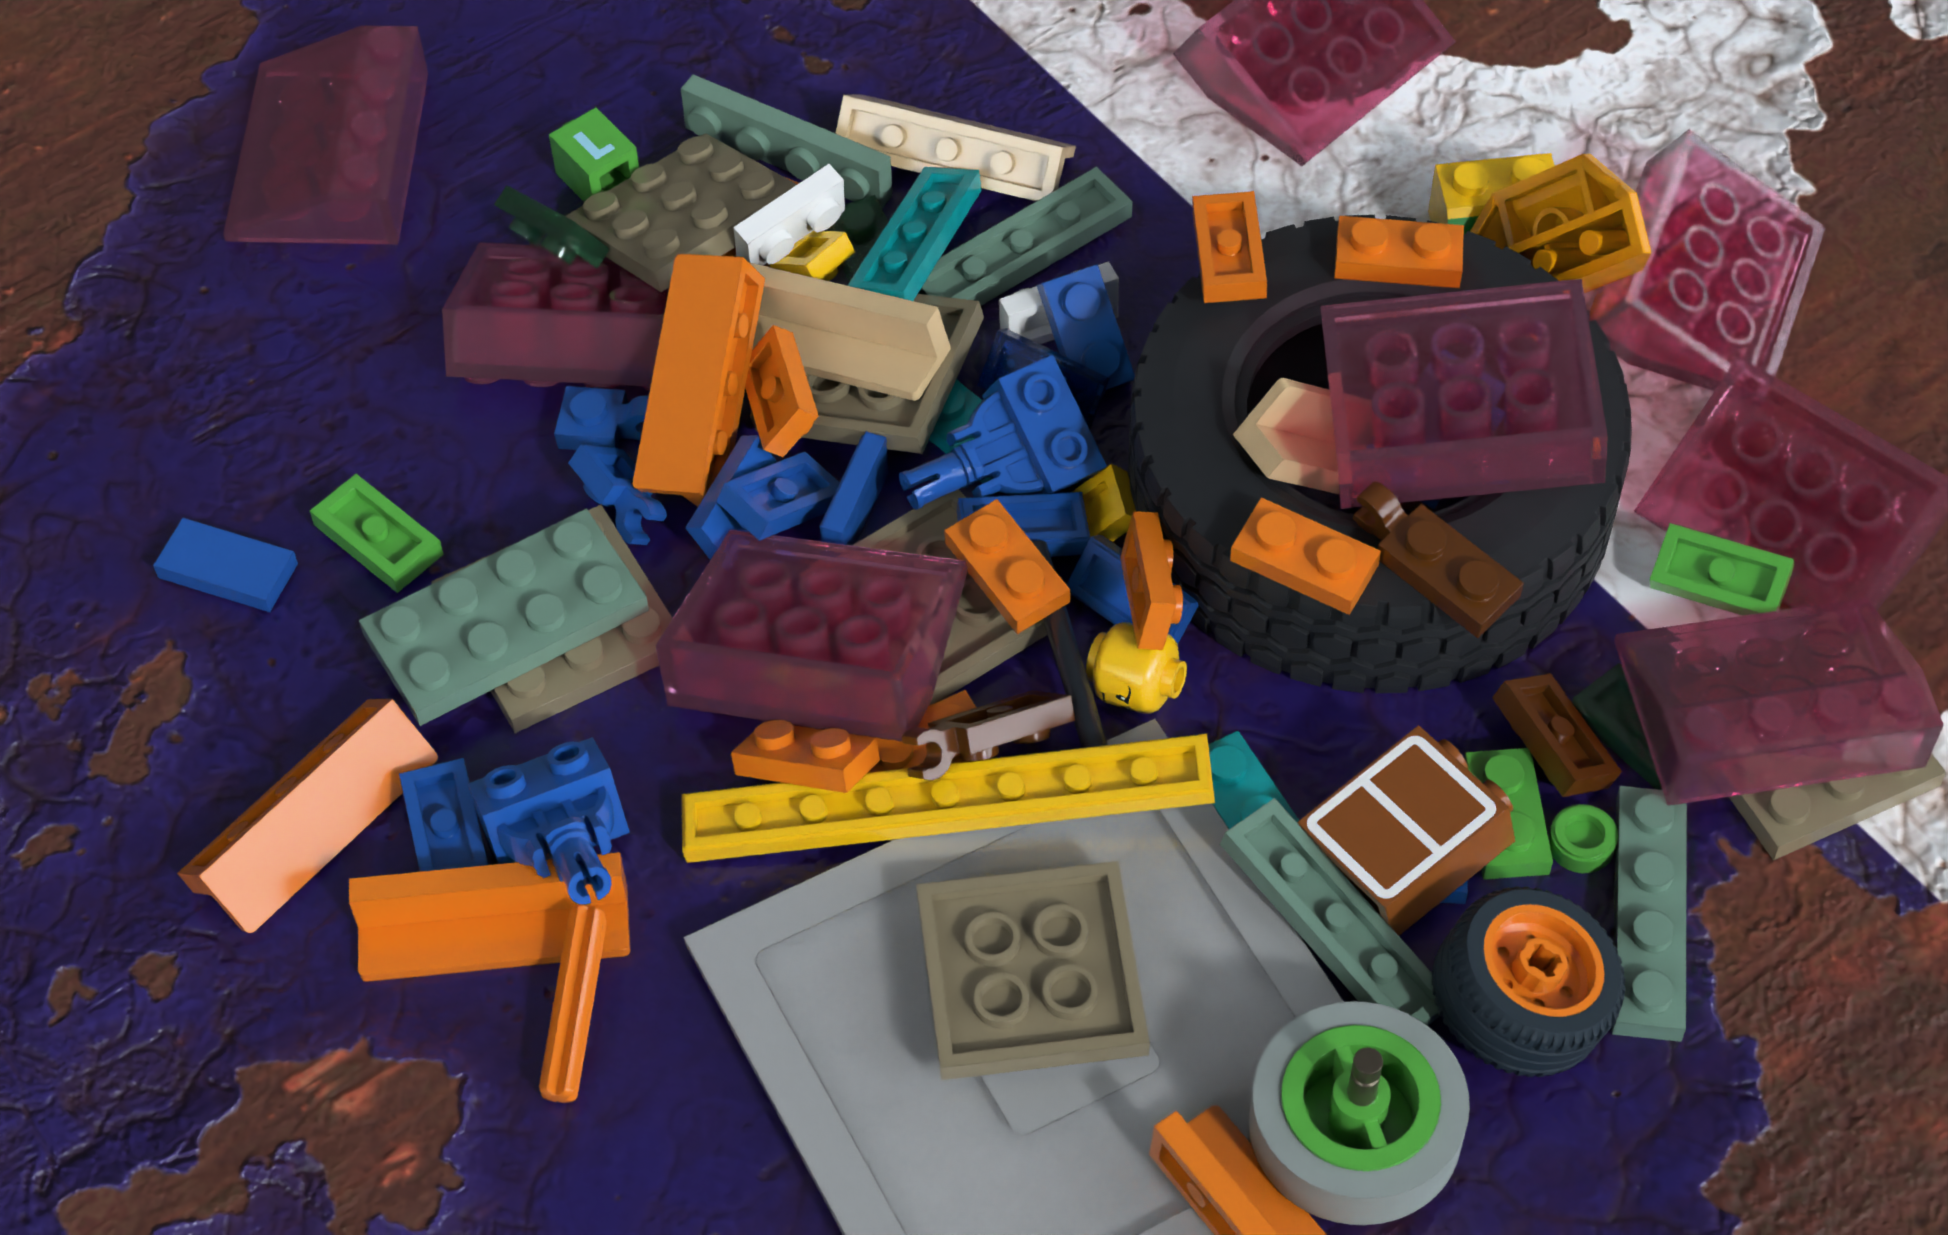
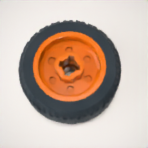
[1432,886,1625,1077]

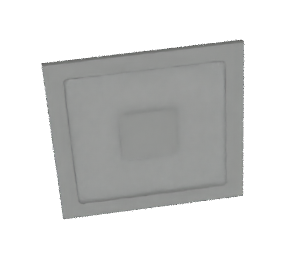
[683,719,1344,1235]

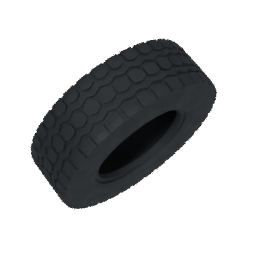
[1128,215,1632,694]

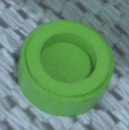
[1548,804,1618,874]

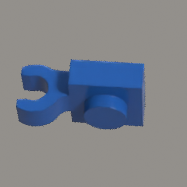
[554,386,649,450]
[568,444,667,545]

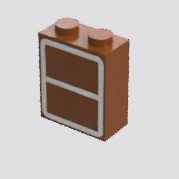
[1297,725,1515,936]

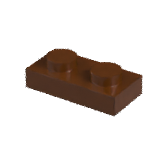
[1492,673,1622,797]

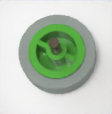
[1249,1001,1470,1225]

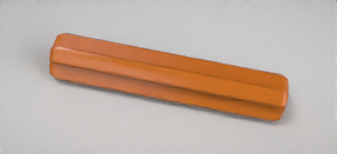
[539,905,607,1103]

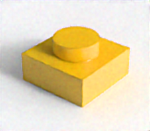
[770,231,855,281]
[1072,464,1136,542]

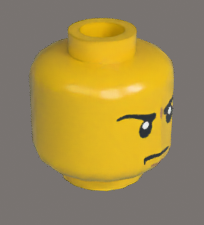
[1086,622,1187,714]

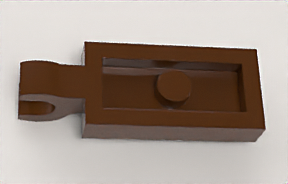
[1353,480,1524,638]
[902,690,1075,780]

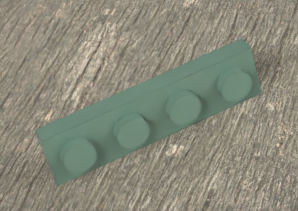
[681,74,892,211]
[918,167,1133,306]
[1612,786,1687,1042]
[1220,798,1440,1026]

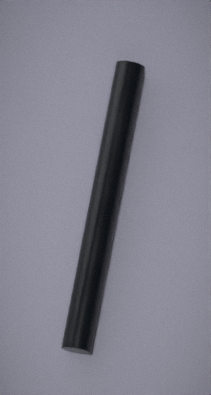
[1032,540,1108,748]

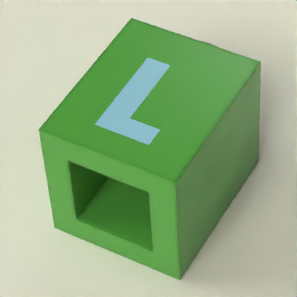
[549,107,639,202]

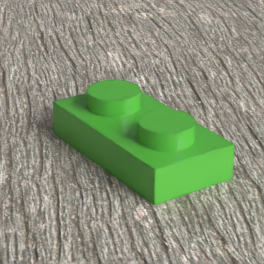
[310,474,444,593]
[1649,523,1794,625]
[1464,748,1553,880]

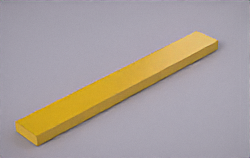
[681,734,1215,863]

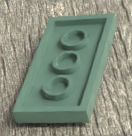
[359,508,649,726]

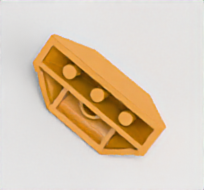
[1470,154,1651,297]

